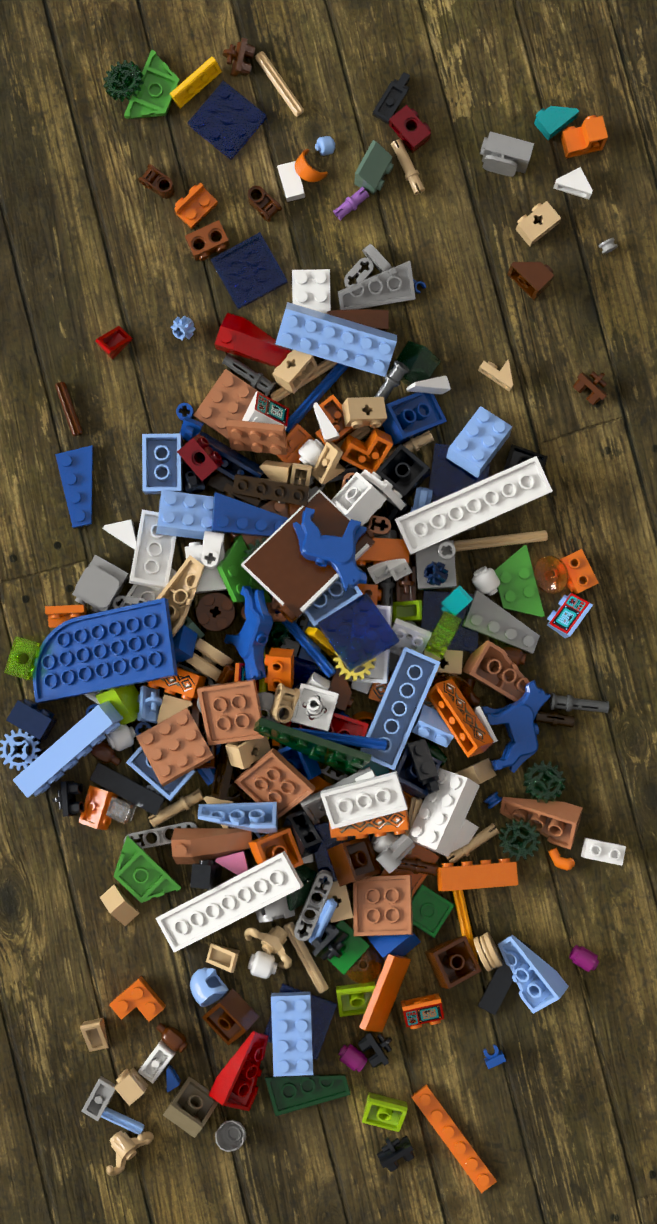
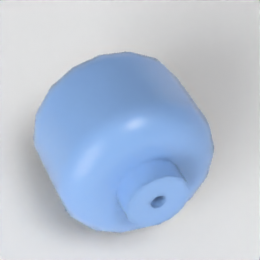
[315,136,335,156]

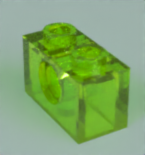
[426,611,462,659]
[4,636,41,680]

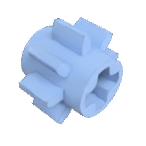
[171,316,196,340]

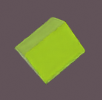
[95,685,139,725]
[336,982,375,1017]
[362,1092,408,1132]

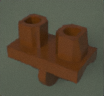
[223,37,255,77]
[573,371,608,405]
[396,567,416,602]

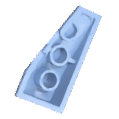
[198,802,278,834]
[498,935,569,1014]

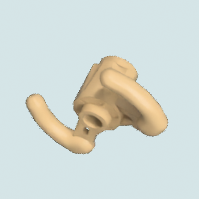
[244,926,292,969]
[106,1131,154,1176]

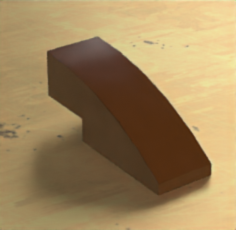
[327,309,389,331]

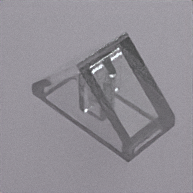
[106,797,137,823]

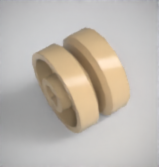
[185,637,234,681]

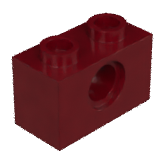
[389,105,431,153]
[177,434,224,481]

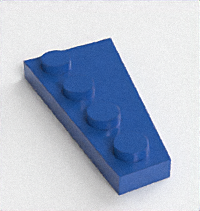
[55,445,93,528]
[211,492,289,537]

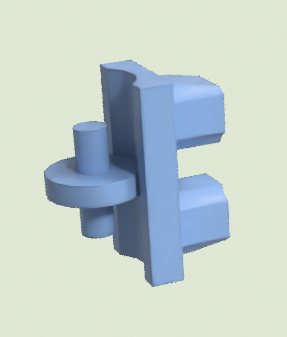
[137,686,162,724]

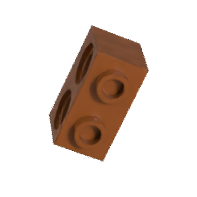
[185,220,230,261]

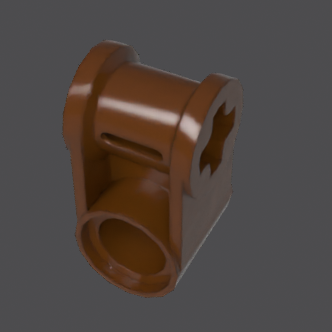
[138,164,175,199]
[248,185,282,223]

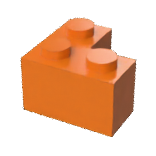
[560,115,608,159]
[315,395,355,446]
[340,428,393,473]
[109,976,166,1022]

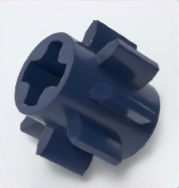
[424,561,448,586]

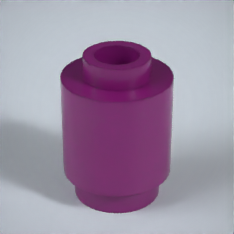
[569,945,599,972]
[338,1044,368,1072]

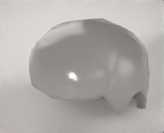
[215,1120,247,1152]

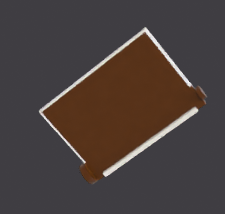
[241,489,375,623]

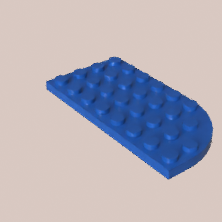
[33,598,178,704]

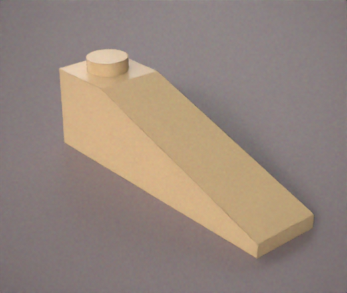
[156,555,205,637]

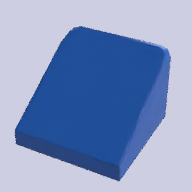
[166,1065,181,1093]

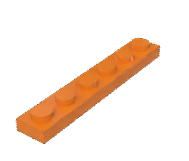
[411,1084,497,1194]

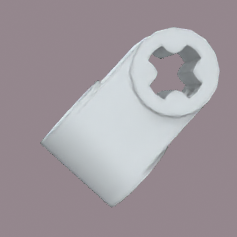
[201,531,225,570]

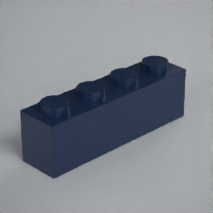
[199,432,265,480]

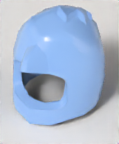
[190,968,229,1007]

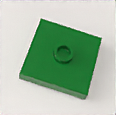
[412,884,455,938]
[324,920,370,975]

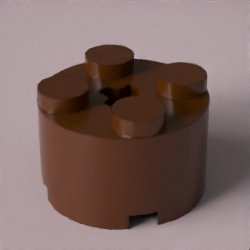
[196,593,236,632]

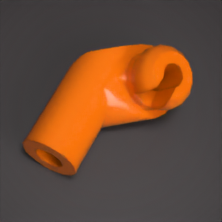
[548,847,575,871]

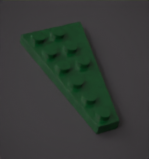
[254,718,372,776]

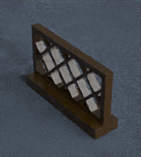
[210,738,270,803]

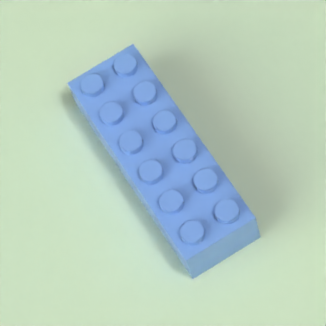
[275,302,397,377]
[359,647,441,770]
[13,701,123,798]

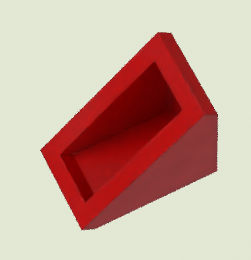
[96,326,133,360]

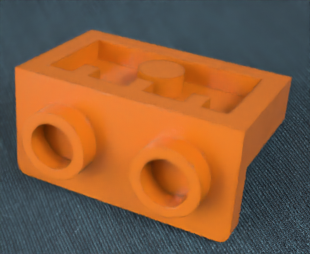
[174,183,218,229]
[45,605,87,628]
[79,785,118,830]

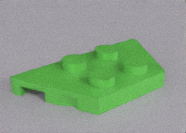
[124,50,180,119]
[217,535,272,603]
[495,545,545,617]
[113,835,181,903]

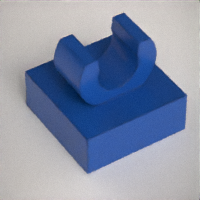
[180,416,204,441]
[483,1044,506,1069]

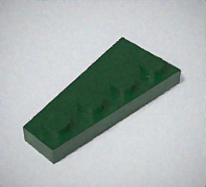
[265,1074,351,1116]

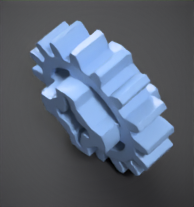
[0,729,41,771]

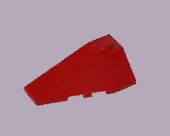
[215,313,292,367]
[286,704,369,737]
[209,1031,268,1111]

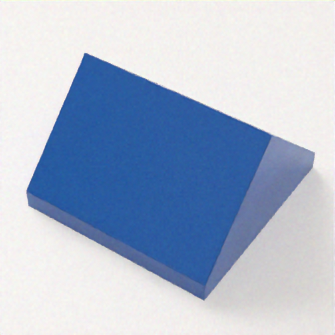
[367,932,421,961]

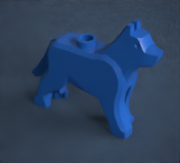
[293,507,367,592]
[224,586,273,681]
[481,680,550,773]

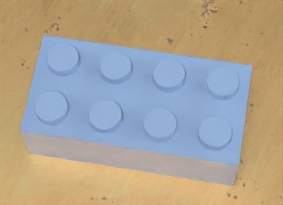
[271,992,313,1077]

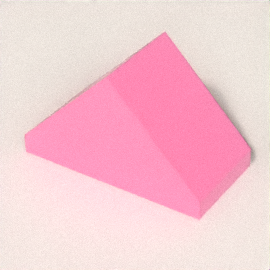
[215,850,249,875]

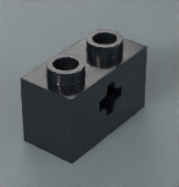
[283,809,322,858]
[190,860,222,889]

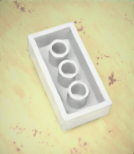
[408,768,480,857]

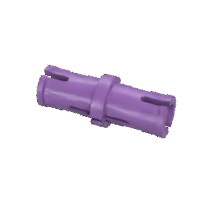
[333,187,369,221]

